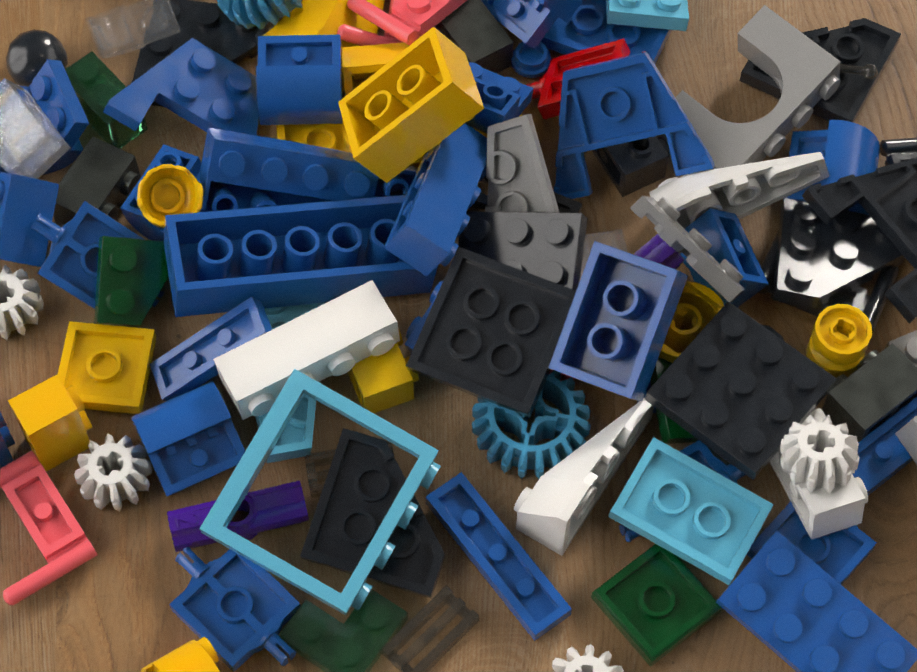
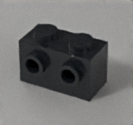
[591,136,670,197]

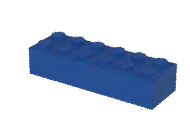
[163,195,438,317]

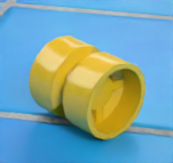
[806,304,872,378]

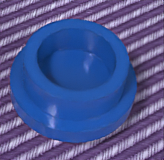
[511,41,551,78]

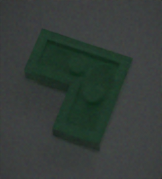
[279,589,408,672]

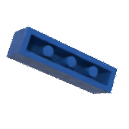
[384,123,487,276]

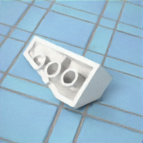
[649,152,830,229]
[514,398,654,556]

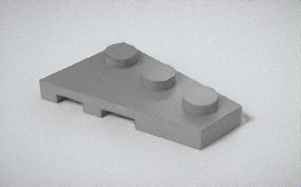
[485,114,560,213]
[630,195,745,303]

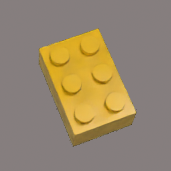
[338,27,484,183]

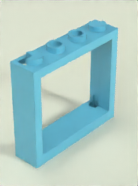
[200,369,441,615]

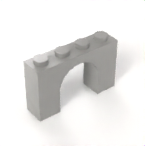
[658,5,841,171]

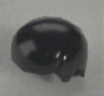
[6,29,68,87]

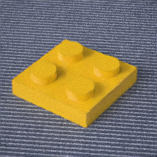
[57,321,157,414]

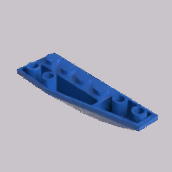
[200,128,419,212]

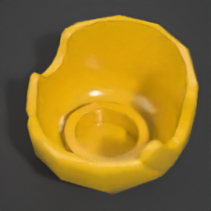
[137,164,203,228]

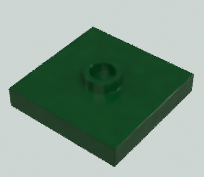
[591,544,722,667]

